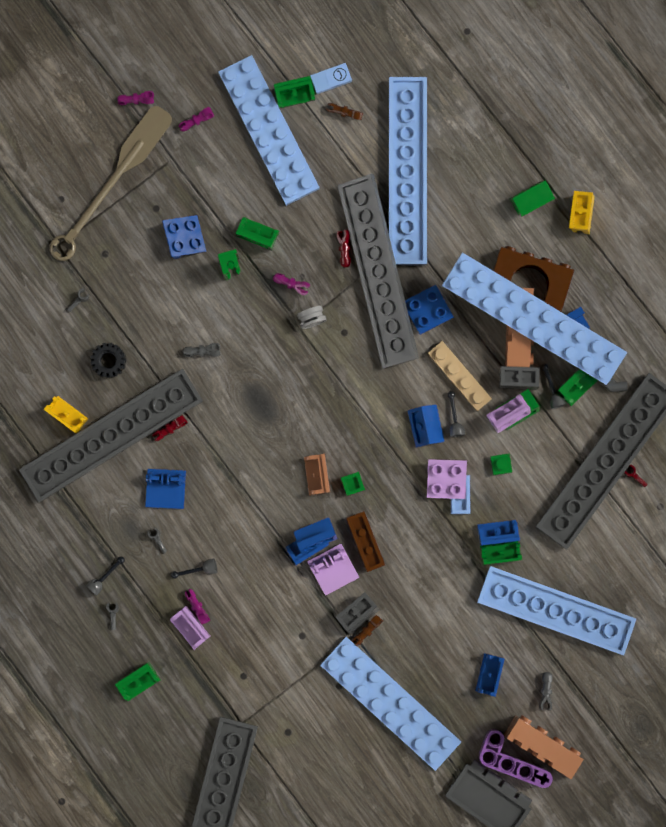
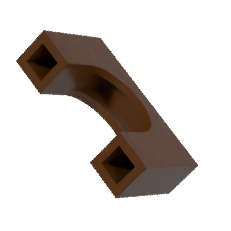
[493,246,574,312]

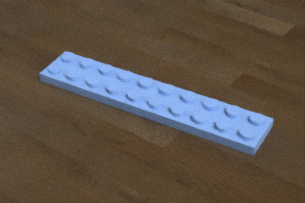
[389,77,427,265]
[442,252,627,385]

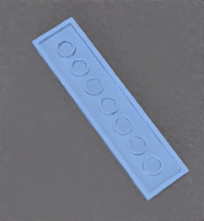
[218,55,320,206]
[477,566,636,655]
[320,637,461,771]

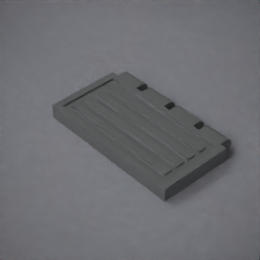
[445,759,532,827]

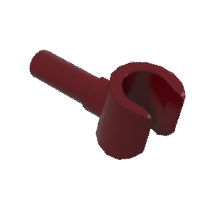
[624,465,647,487]

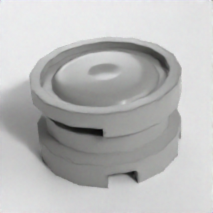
[297,306,327,329]

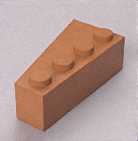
[505,288,534,367]
[504,715,584,779]

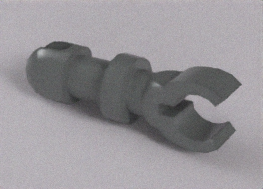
[183,343,221,357]
[539,672,553,711]

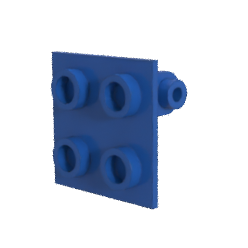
[162,215,206,259]
[405,285,454,335]
[145,469,186,509]

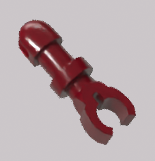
[337,230,351,268]
[152,415,188,441]

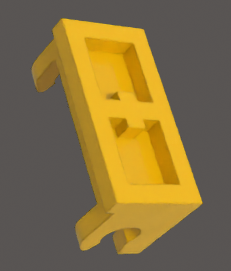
[569,191,595,234]
[44,396,88,434]

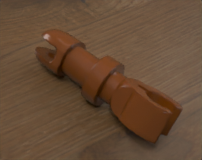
[326,103,363,120]
[352,615,383,646]

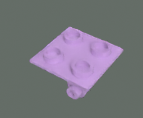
[427,459,467,499]
[308,544,359,596]

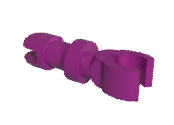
[117,91,154,105]
[179,107,214,132]
[273,273,310,295]
[185,589,210,625]

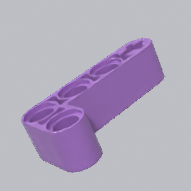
[479,729,553,788]

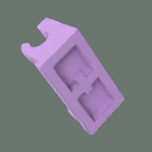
[486,394,530,433]
[170,606,211,650]

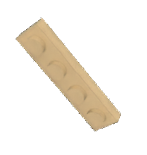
[428,341,492,411]

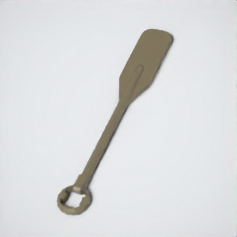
[50,106,172,261]

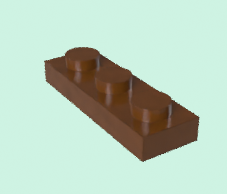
[346,511,385,572]

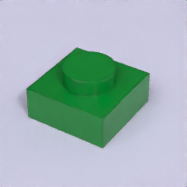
[490,453,512,475]
[341,472,365,496]

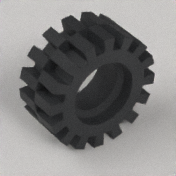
[90,343,126,378]

